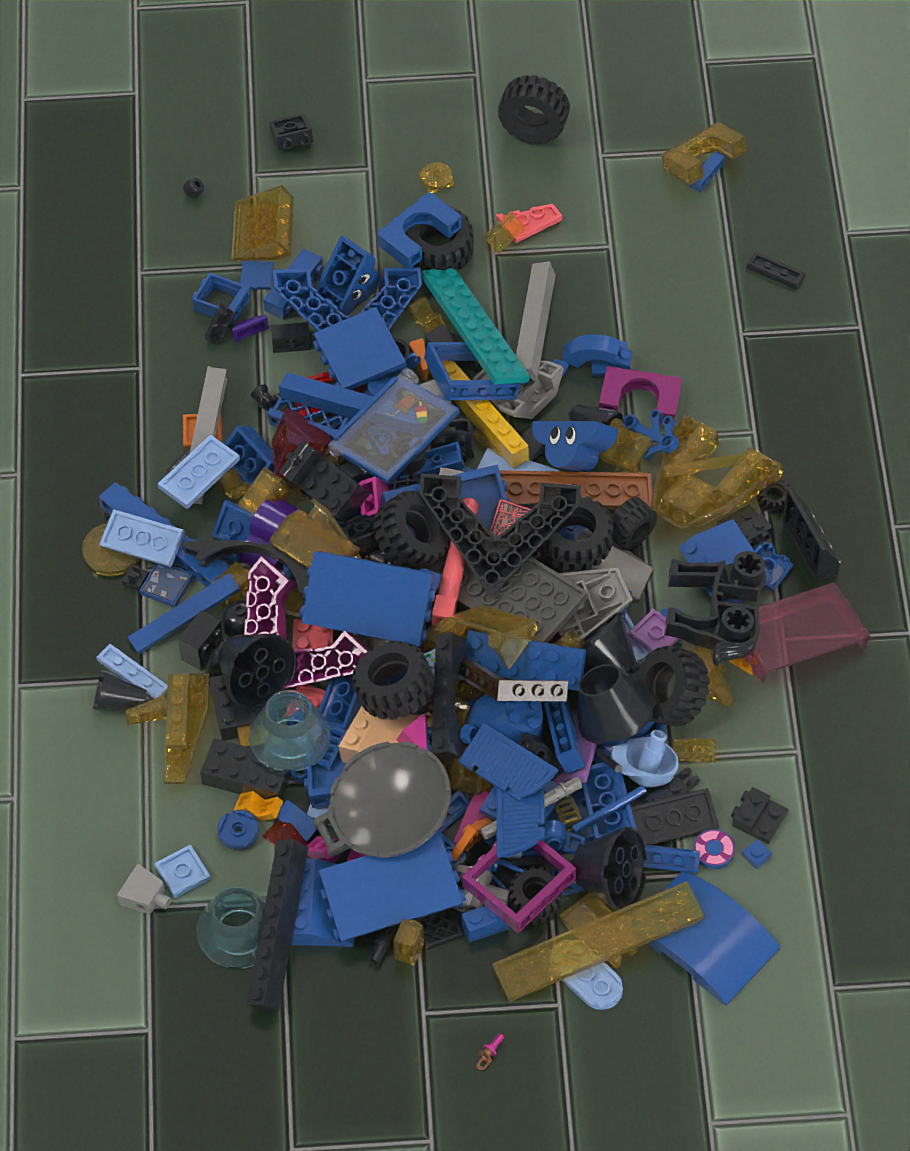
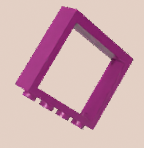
[462,840,576,933]

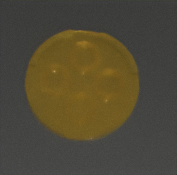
[82,523,140,576]

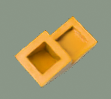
[233,791,283,821]

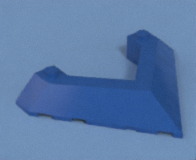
[272,267,422,331]

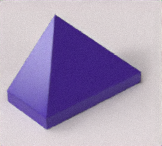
[232,315,269,342]

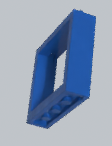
[424,342,521,401]

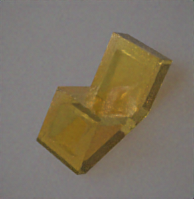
[408,297,447,334]
[216,468,252,499]

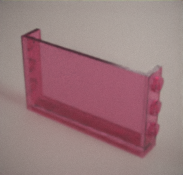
[743,582,870,684]

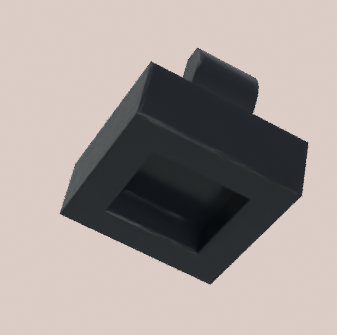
[122,565,149,591]

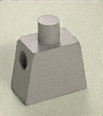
[117,864,171,914]

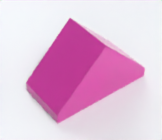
[396,715,427,750]

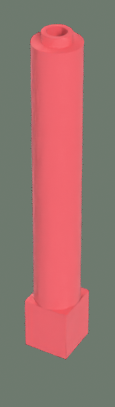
[432,498,479,629]

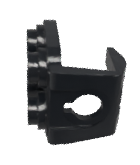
[431,418,474,462]

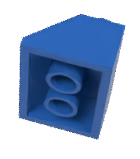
[224,425,284,493]
[315,674,362,730]

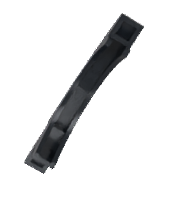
[181,540,312,600]

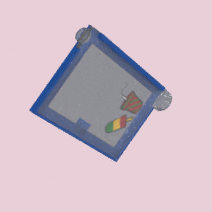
[328,368,460,484]

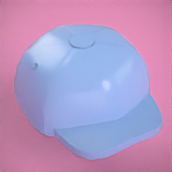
[611,730,679,787]

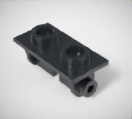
[204,303,235,345]

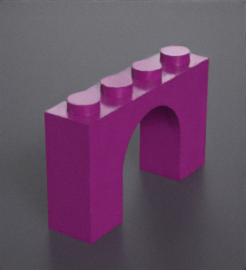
[599,366,682,424]

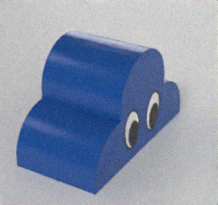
[315,236,380,316]
[532,421,618,472]

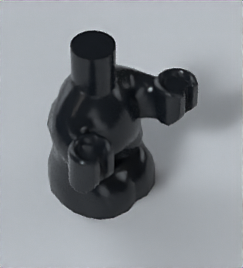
[250,384,280,411]

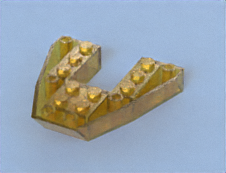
[651,415,783,529]

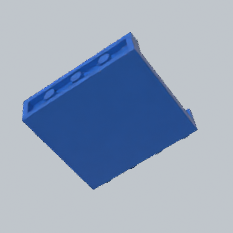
[313,307,408,390]

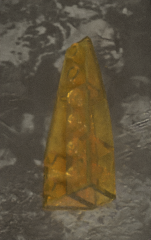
[164,673,209,784]

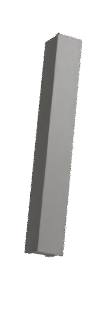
[516,261,556,381]
[190,366,227,504]

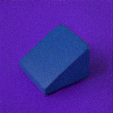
[557,831,585,854]

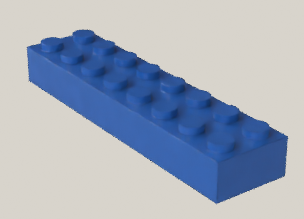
[388,442,465,490]

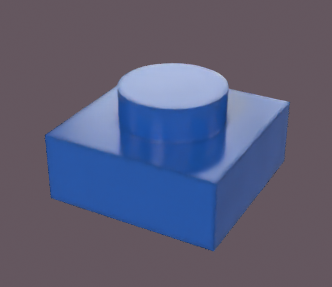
[742,839,772,869]

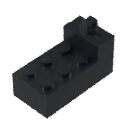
[279,440,371,524]

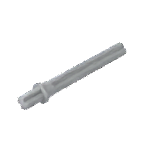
[480,777,582,839]

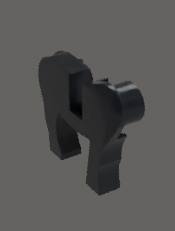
[665,551,767,666]

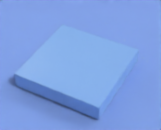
[154,844,211,899]

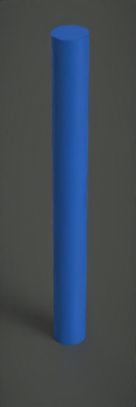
[572,785,647,833]

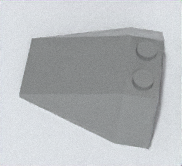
[472,361,564,419]
[562,528,653,601]
[558,568,633,646]

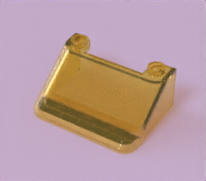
[434,605,538,669]

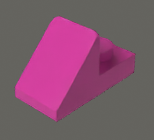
[307,836,340,863]

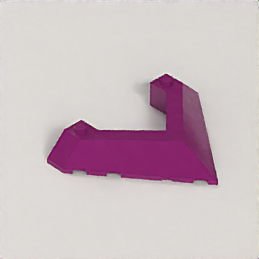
[244,556,369,690]

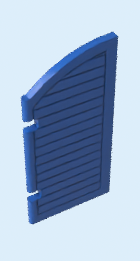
[459,723,558,801]
[497,787,545,858]

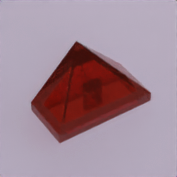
[263,821,308,846]

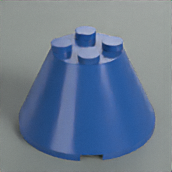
[467,694,544,744]

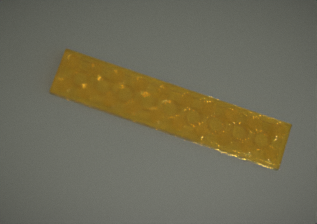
[492,881,705,1002]

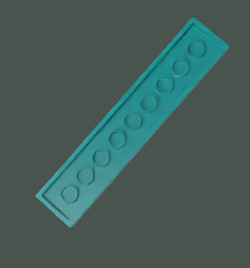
[421,268,530,385]

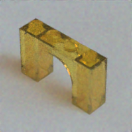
[661,122,748,185]

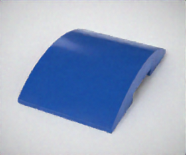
[522,762,637,858]
[628,871,780,1006]

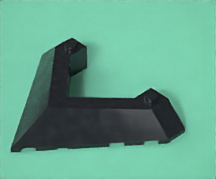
[419,473,581,598]

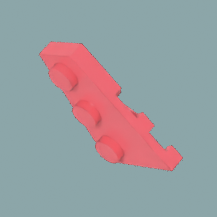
[496,204,563,243]

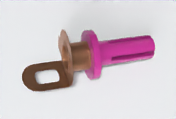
[476,1033,504,1070]

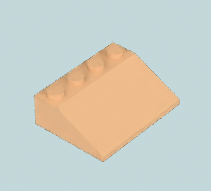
[339,706,431,763]

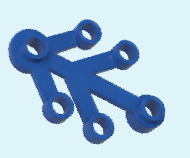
[623,409,679,461]

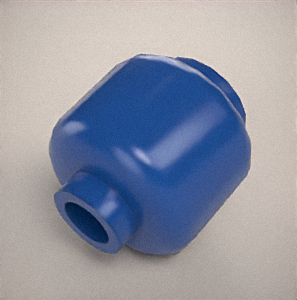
[540,820,567,851]

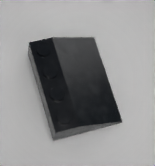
[783,487,841,582]

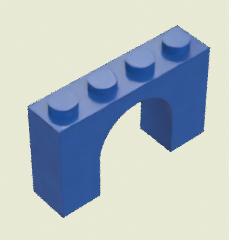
[377,192,462,270]

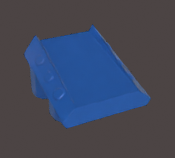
[754,542,794,592]

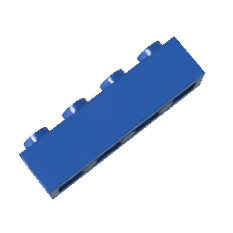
[690,151,725,192]

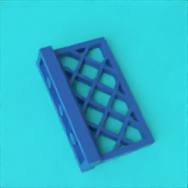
[267,396,351,445]

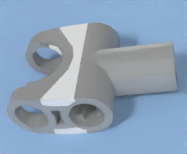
[452,865,509,912]

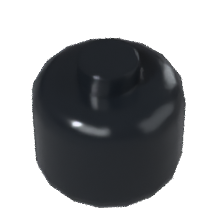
[183,177,204,198]

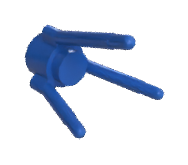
[486,852,524,890]

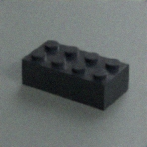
[200,738,292,800]

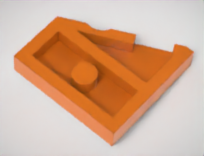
[451,817,493,861]

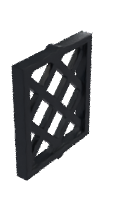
[414,908,463,949]

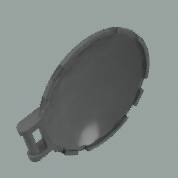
[312,741,451,858]

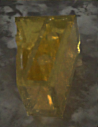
[238,467,292,514]

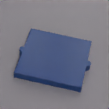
[240,260,273,291]

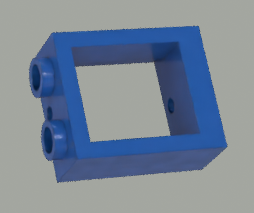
[191,272,251,325]

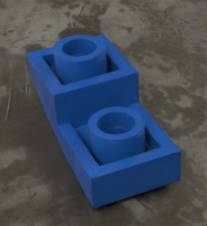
[277,799,317,841]

